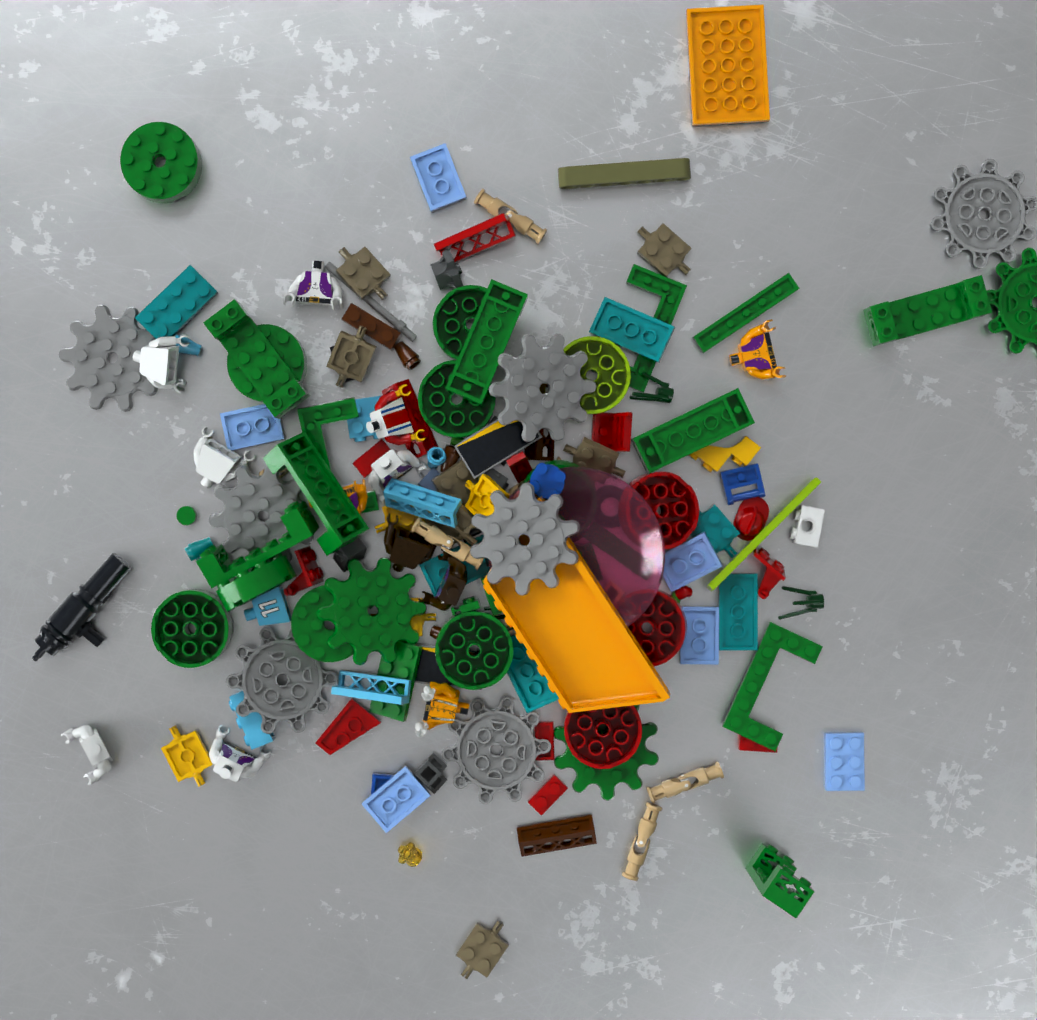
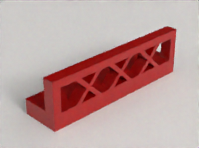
[434,213,516,263]
[382,379,438,458]

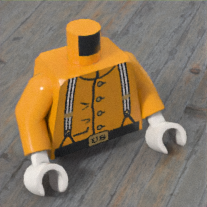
[415,681,469,738]

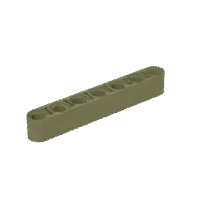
[558,158,691,189]

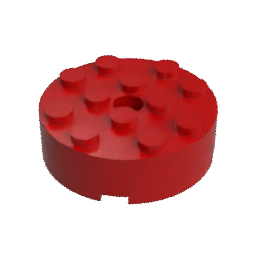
[618,472,699,550]
[615,588,687,666]
[564,705,642,769]

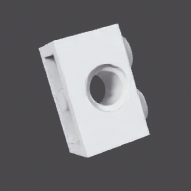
[790,505,825,548]

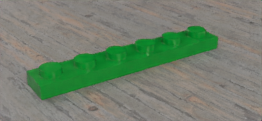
[692,273,800,353]

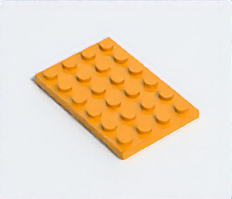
[686,5,770,126]

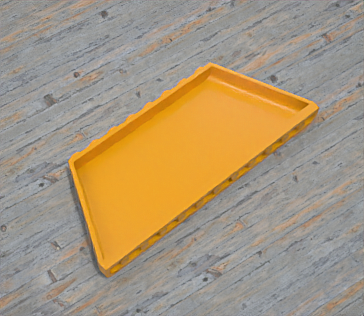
[483,496,671,713]

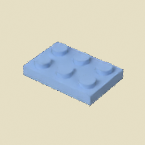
[410,143,467,212]
[220,404,285,451]
[653,531,723,592]
[680,606,719,665]
[824,732,865,791]
[361,766,431,833]

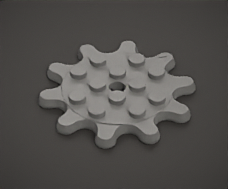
[931,159,1037,269]
[59,305,158,412]
[489,333,596,442]
[209,464,317,567]
[470,482,580,596]
[226,627,338,734]
[441,696,551,804]

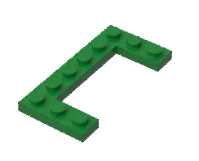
[591,264,687,393]
[297,397,379,513]
[722,622,823,751]

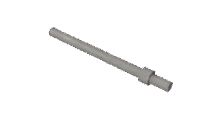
[325,262,417,342]

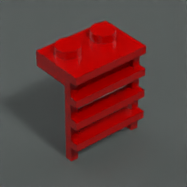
[591,412,633,452]

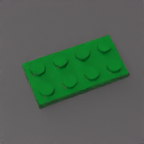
[369,641,423,722]

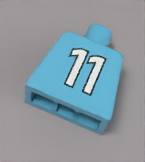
[244,586,292,626]

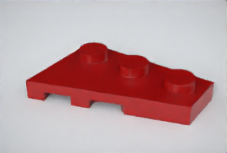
[315,698,381,755]

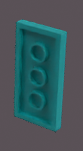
[135,265,218,339]
[589,297,675,363]
[419,534,492,597]
[718,573,758,650]
[507,634,559,713]

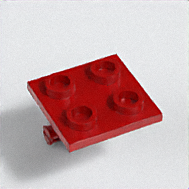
[284,546,324,596]
[753,547,786,599]

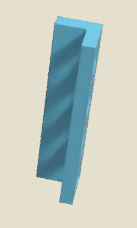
[383,478,462,528]
[331,670,411,705]

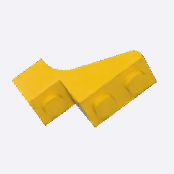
[688,436,761,473]

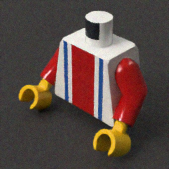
[366,384,426,445]

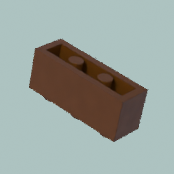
[342,303,402,352]

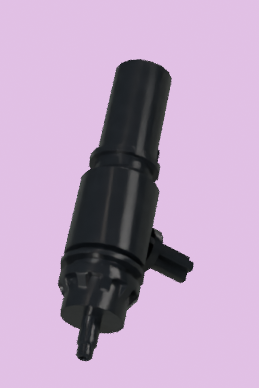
[32,553,132,661]

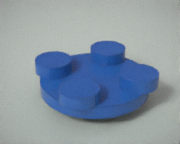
[530,462,566,499]

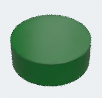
[177,506,197,525]

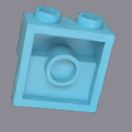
[347,395,383,442]

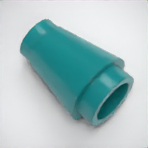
[184,537,213,561]

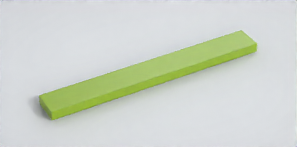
[707,477,821,592]

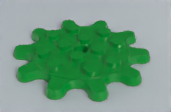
[987,248,1037,354]
[317,557,427,665]
[554,705,659,801]

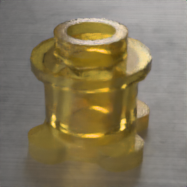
[398,842,422,867]

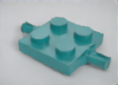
[690,504,740,558]

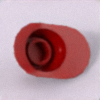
[733,497,769,541]

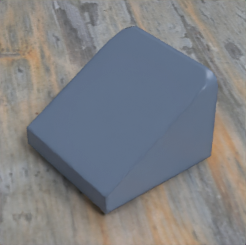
[417,468,440,492]

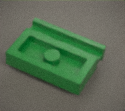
[451,596,481,616]

